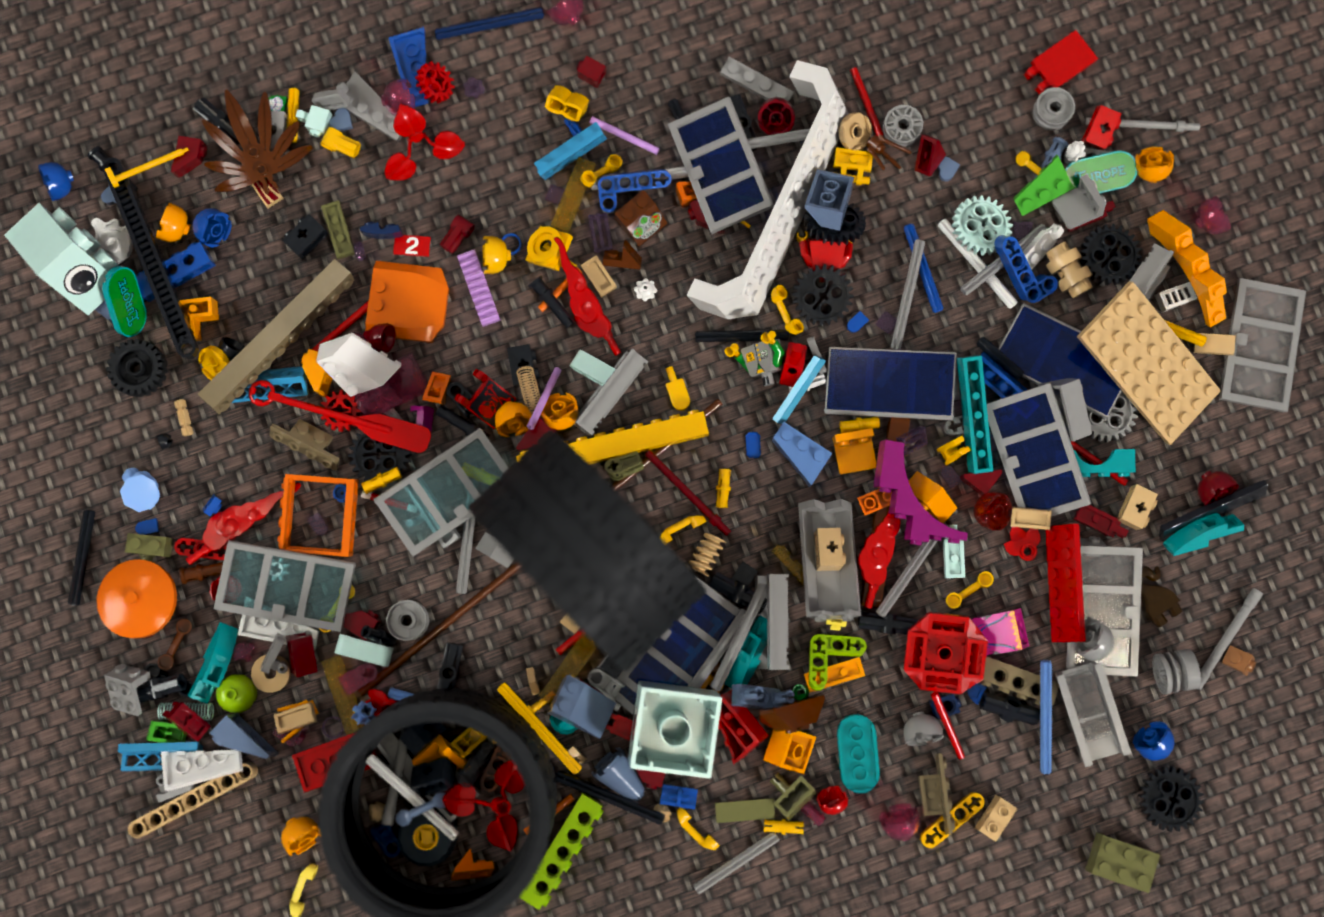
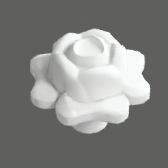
[1066,141,1086,162]
[634,278,657,301]

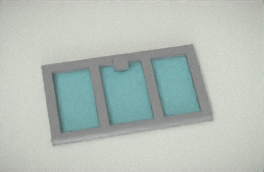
[373,428,508,557]
[213,540,356,632]

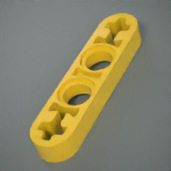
[920,792,985,848]

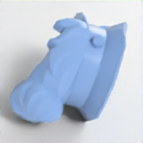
[120,468,160,512]

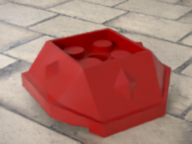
[903,612,988,694]

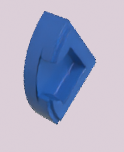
[967,683,987,705]

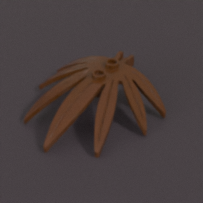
[202,89,313,194]

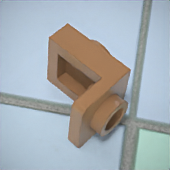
[1222,645,1256,676]

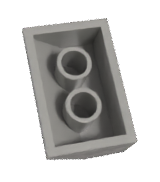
[1037,378,1092,441]

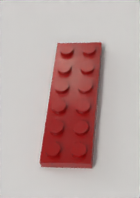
[1046,524,1086,642]

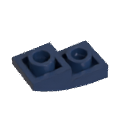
[360,222,403,239]

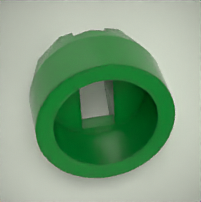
[792,684,809,700]

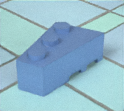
[772,422,832,487]

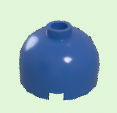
[38,162,74,201]
[192,208,232,248]
[1133,721,1175,761]

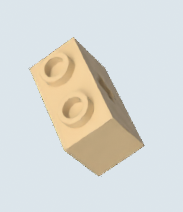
[1117,484,1158,530]
[814,528,846,571]
[974,795,1017,842]

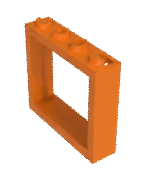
[277,474,359,557]

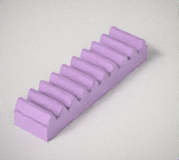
[457,249,501,327]

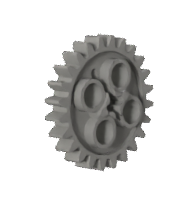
[1082,380,1138,442]

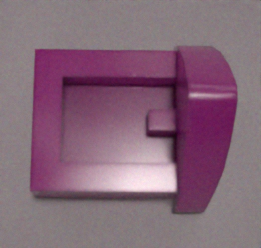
[410,406,434,432]

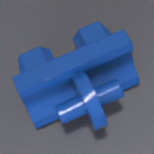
[660,784,698,809]

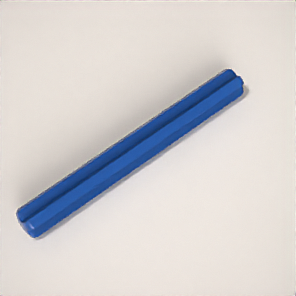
[904,224,943,313]

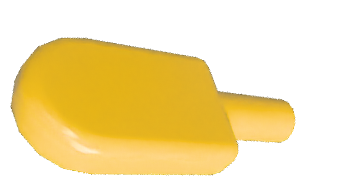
[665,366,690,411]

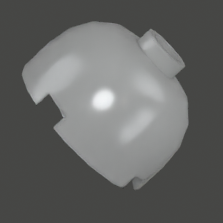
[1074,620,1114,661]
[903,712,944,746]

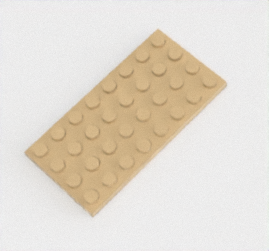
[1077,281,1221,445]

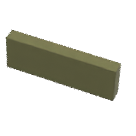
[321,200,356,260]
[715,798,775,823]

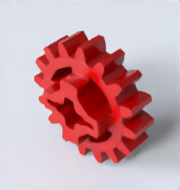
[415,61,455,104]
[320,390,363,432]

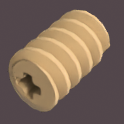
[689,533,726,577]

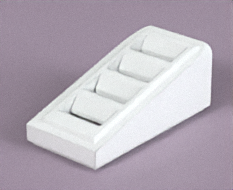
[1154,282,1197,313]

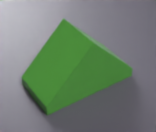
[146,719,186,743]

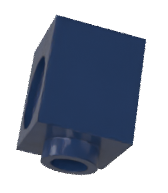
[928,693,961,720]

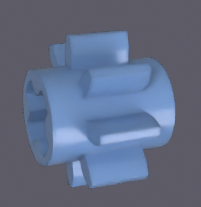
[351,701,377,725]

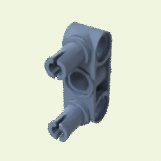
[732,684,795,710]

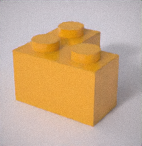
[180,297,219,341]
[908,471,957,523]

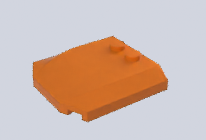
[365,261,449,343]

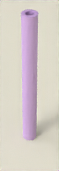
[590,116,660,155]
[527,367,561,430]

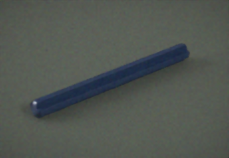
[435,7,544,40]

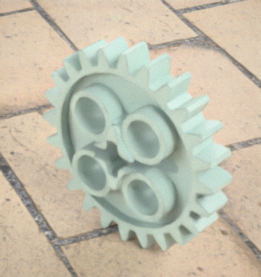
[951,195,1013,256]

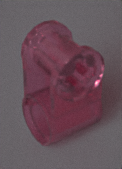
[337,664,377,695]

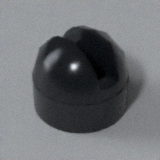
[157,433,173,450]

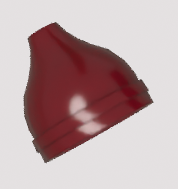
[363,323,396,352]

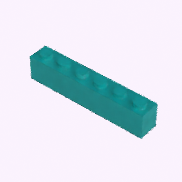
[956,355,993,474]

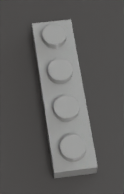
[720,57,794,101]

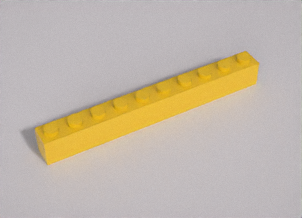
[516,410,709,464]

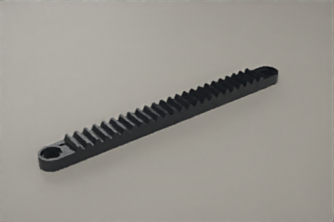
[103,158,199,360]

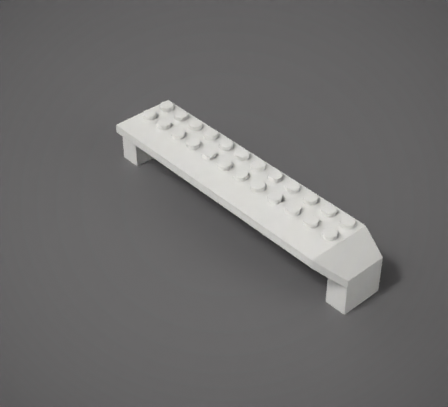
[687,60,849,319]

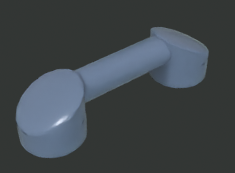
[396,792,446,827]

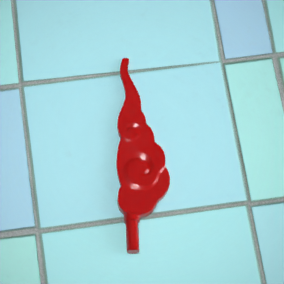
[554,237,621,356]
[186,483,301,565]
[858,511,901,609]

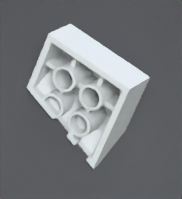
[316,333,402,397]

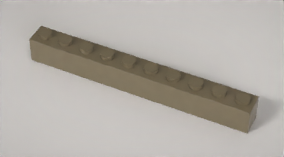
[197,259,354,414]

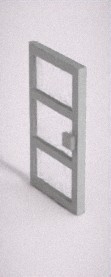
[1219,278,1306,413]
[1066,545,1143,676]

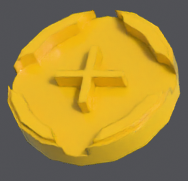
[198,345,230,380]

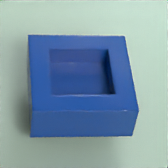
[202,494,222,516]

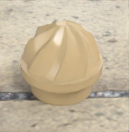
[369,802,385,822]
[653,803,671,823]

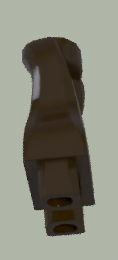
[1128,566,1183,627]

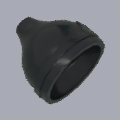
[218,337,245,361]

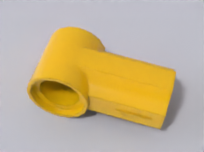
[320,127,361,159]

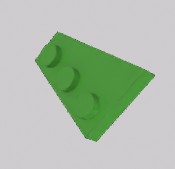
[1013,155,1074,216]

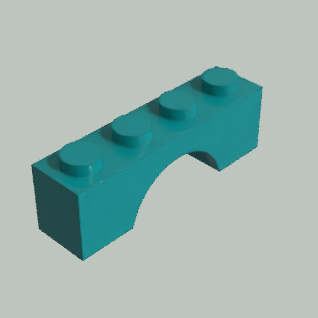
[1053,449,1136,477]

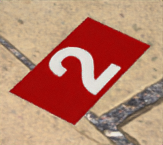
[393,235,431,257]

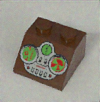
[614,190,668,247]

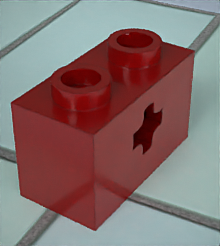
[1081,105,1122,150]

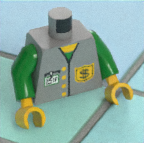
[725,331,785,386]

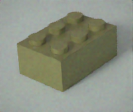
[1085,832,1160,893]

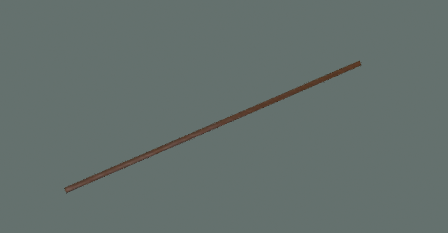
[358,399,723,696]

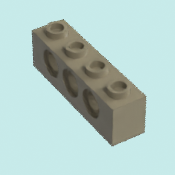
[979,656,1059,706]

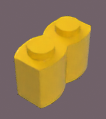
[545,86,589,121]

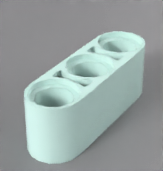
[569,350,615,386]
[334,634,394,667]

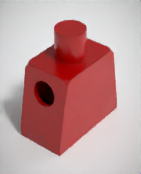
[779,342,807,387]

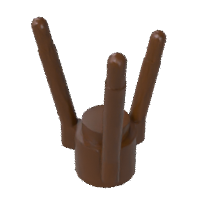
[866,134,912,170]

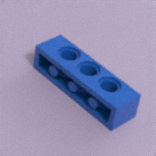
[136,242,216,302]
[980,351,1041,419]

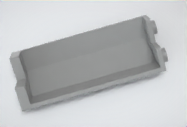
[798,499,861,622]

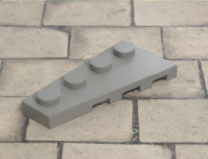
[344,72,402,142]

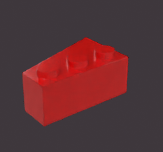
[718,690,769,765]

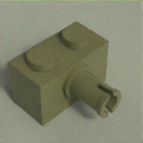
[125,533,174,562]
[770,773,816,821]

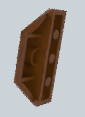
[759,695,825,734]

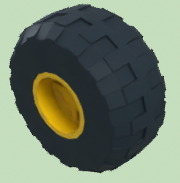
[397,807,458,867]

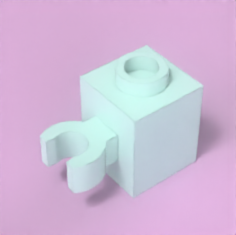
[295,105,333,137]

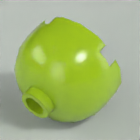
[216,674,257,713]

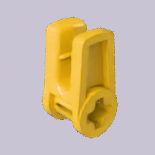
[936,436,971,466]

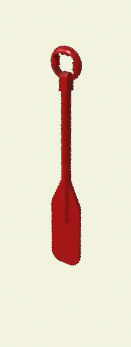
[248,380,431,453]

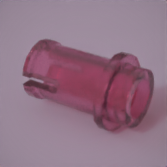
[801,801,826,827]

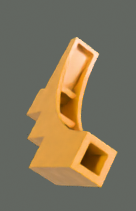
[1147,210,1227,328]

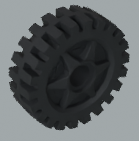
[106,339,168,397]

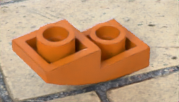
[857,489,892,516]

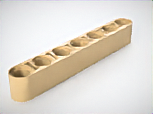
[128,762,258,838]

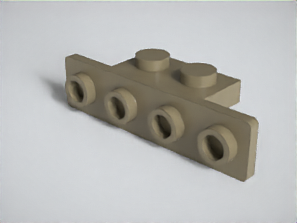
[270,419,340,471]
[918,753,955,835]

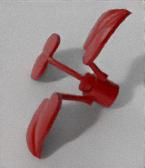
[385,104,465,180]
[442,760,525,851]

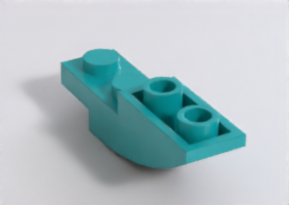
[1163,513,1245,556]
[725,615,767,689]
[188,622,238,704]

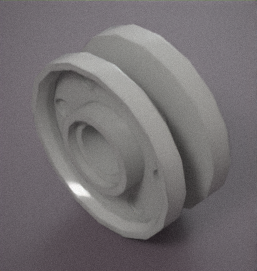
[1032,87,1076,131]
[882,105,924,147]
[386,600,430,641]

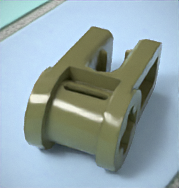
[605,451,644,481]

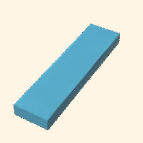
[773,355,826,424]

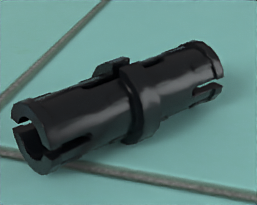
[361,626,397,647]

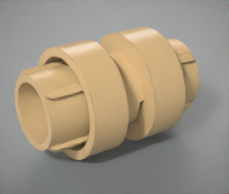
[1046,241,1093,299]

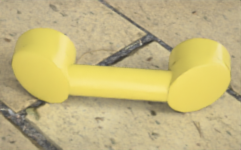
[290,863,318,917]

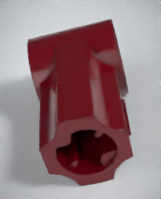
[439,214,475,254]

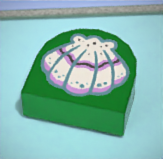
[269,95,288,111]

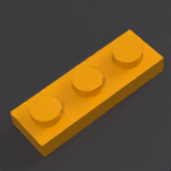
[803,657,865,693]

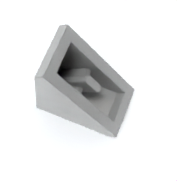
[475,532,513,568]

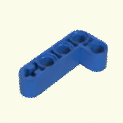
[598,169,672,212]
[994,235,1058,303]

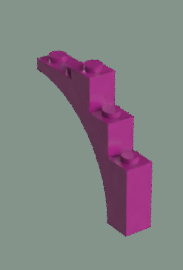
[873,440,968,546]

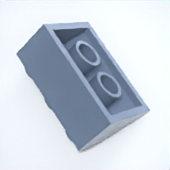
[804,169,854,231]

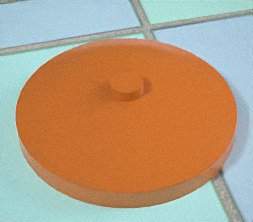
[97,559,177,639]

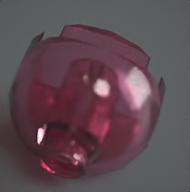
[547,0,584,26]
[381,78,415,116]
[1195,196,1231,235]
[879,803,920,841]

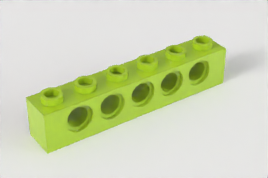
[519,793,604,910]

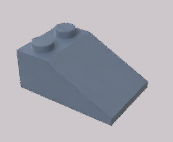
[547,675,616,739]
[210,713,279,759]

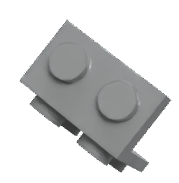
[1052,174,1106,229]
[104,664,151,716]

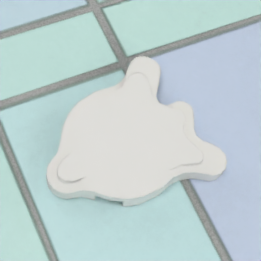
[91,218,133,265]

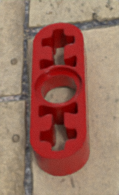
[174,538,227,561]

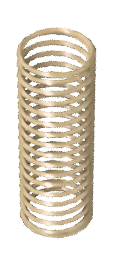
[516,366,541,416]

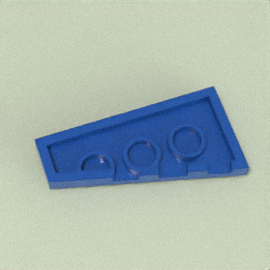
[388,27,428,108]

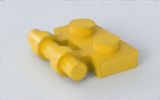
[833,148,873,186]

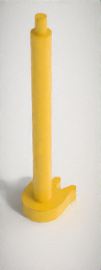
[105,148,189,188]

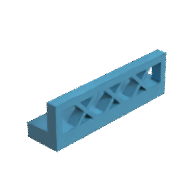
[534,122,607,180]
[232,366,309,403]
[118,742,203,771]

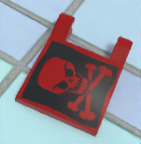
[454,369,516,429]

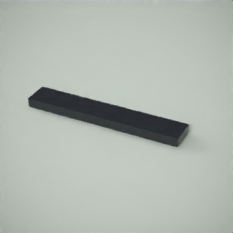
[1159,480,1268,541]

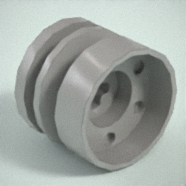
[1152,649,1201,695]

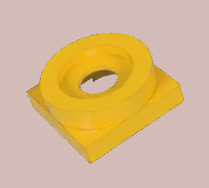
[525,226,573,271]

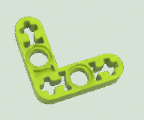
[808,634,867,691]

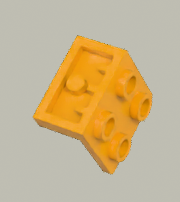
[832,428,877,475]
[411,734,472,771]

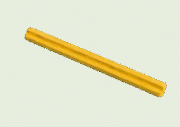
[497,682,582,775]

